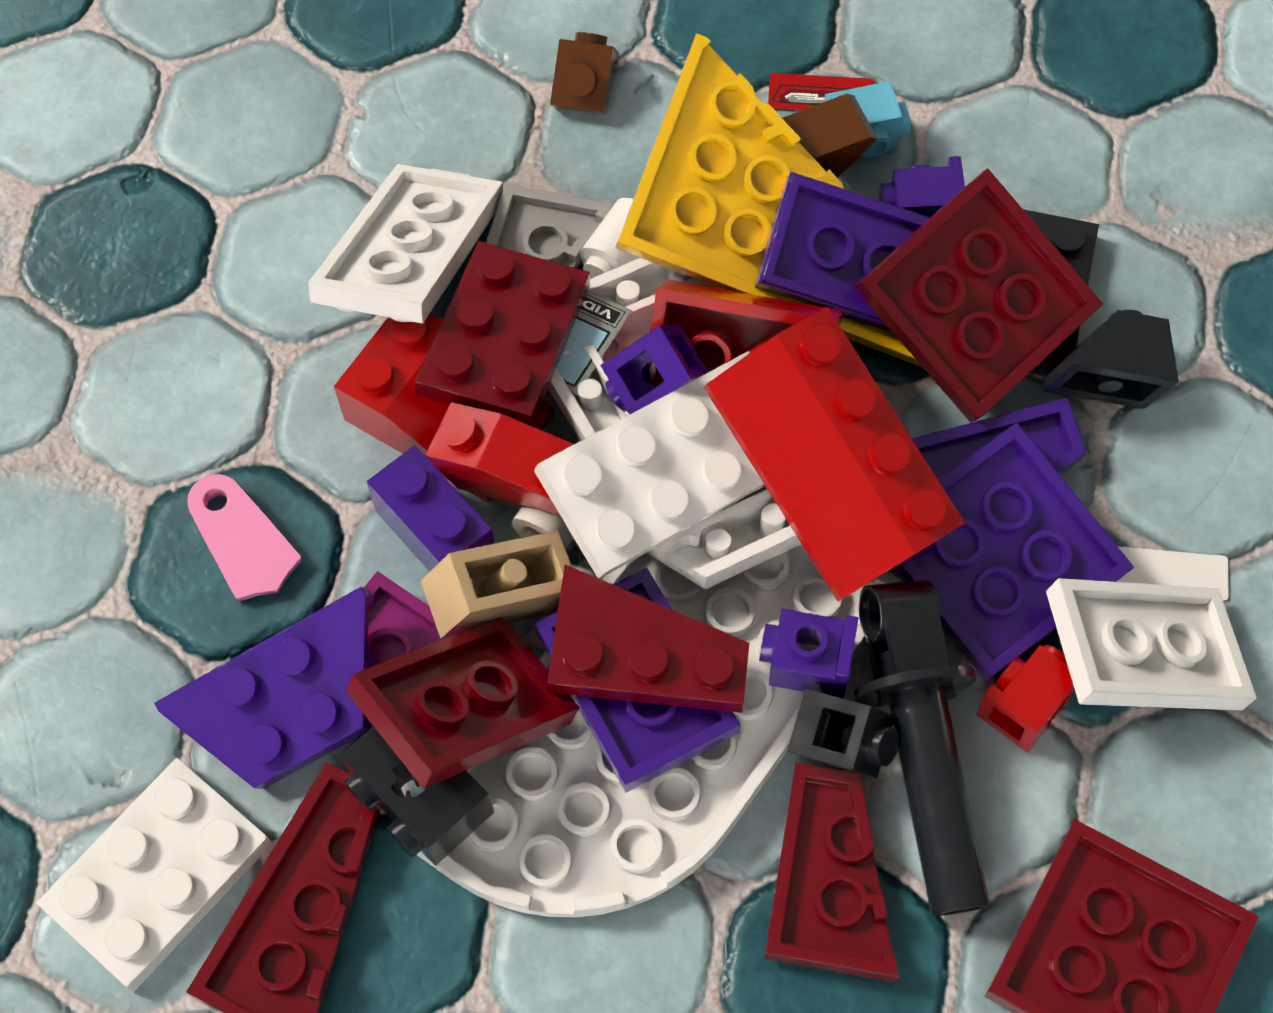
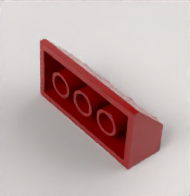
[704,307,965,602]

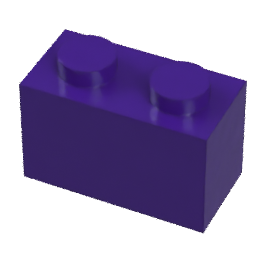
[366,445,495,572]

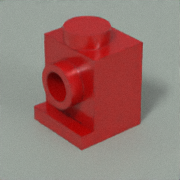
[976,645,1075,753]

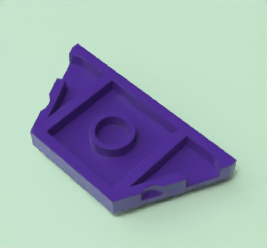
[154,587,374,789]

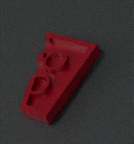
[547,564,750,713]
[764,762,899,983]

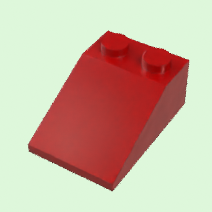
[333,313,555,504]

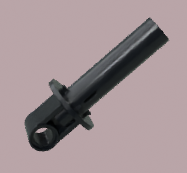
[854,580,991,917]

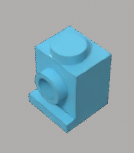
[824,81,911,170]

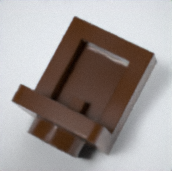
[550,32,619,115]

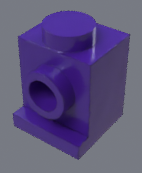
[879,156,965,217]
[600,324,708,415]
[759,608,859,699]

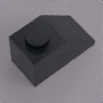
[1041,310,1179,409]

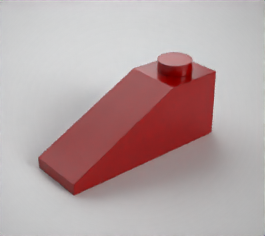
[425,402,574,515]

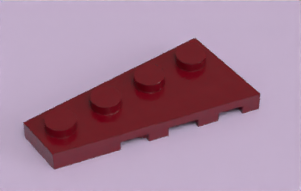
[186,762,381,1013]

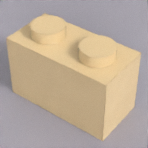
[421,531,572,639]

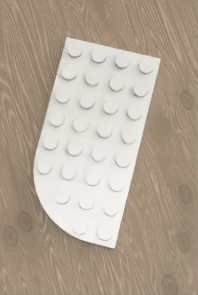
[417,544,903,918]

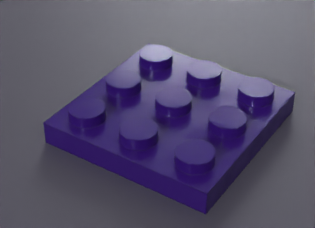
[895,422,1135,682]

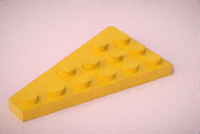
[615,33,923,368]

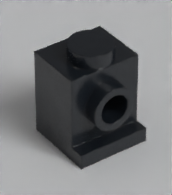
[787,689,899,779]

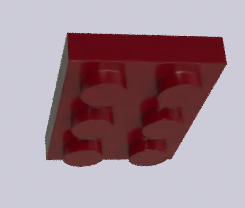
[415,241,590,426]
[346,617,580,789]

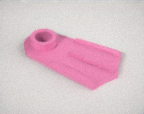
[187,474,302,602]

